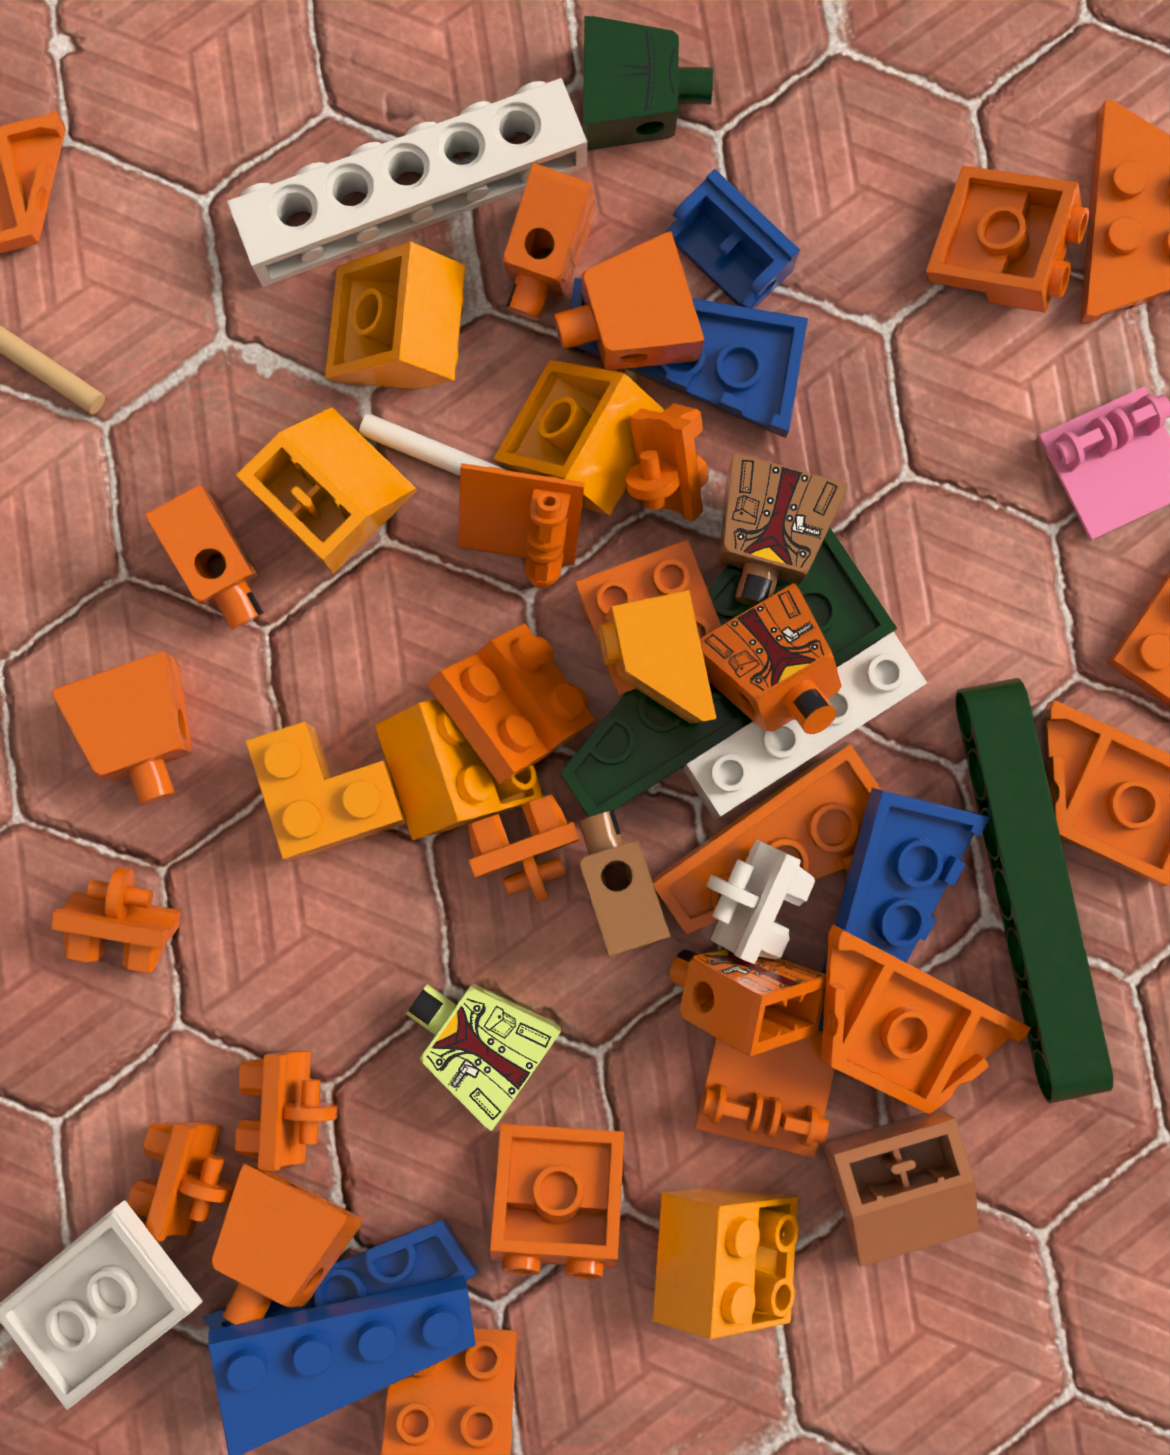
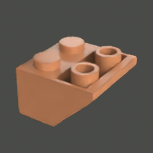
[822,1109,979,1267]

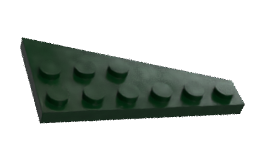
[560,527,897,817]

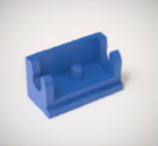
[666,169,800,309]

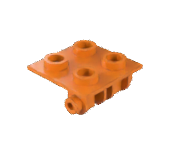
[458,463,585,589]
[575,539,721,695]
[695,1031,835,1158]
[381,1328,517,1455]

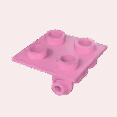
[1038,387,1170,541]

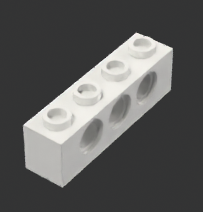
[682,632,927,820]

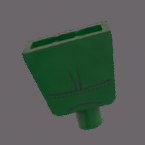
[583,16,713,150]

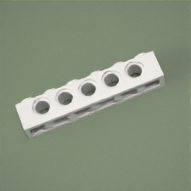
[227,78,587,287]

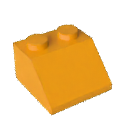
[325,241,466,389]
[493,360,664,516]
[597,590,716,724]

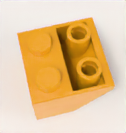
[236,407,417,574]
[375,699,544,841]
[653,1188,799,1339]

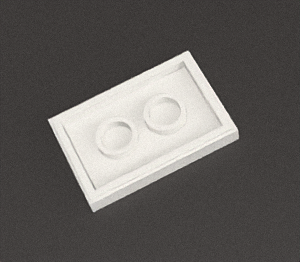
[0,1200,203,1410]

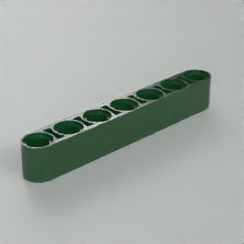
[955,678,1113,1104]

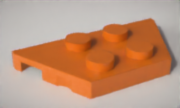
[1080,100,1170,324]
[0,112,66,254]
[1044,700,1170,886]
[821,925,1031,1115]

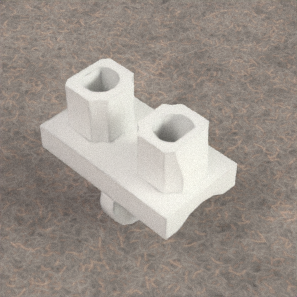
[706,839,815,964]

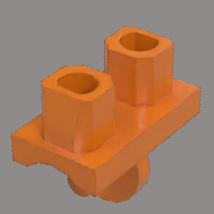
[626,403,709,521]
[468,794,580,903]
[51,866,181,973]
[235,1050,337,1172]
[127,1121,235,1242]

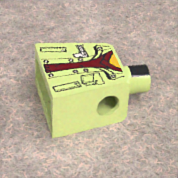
[406,984,561,1131]

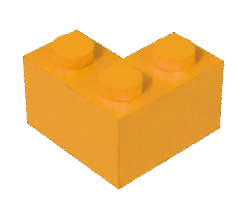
[246,721,407,861]

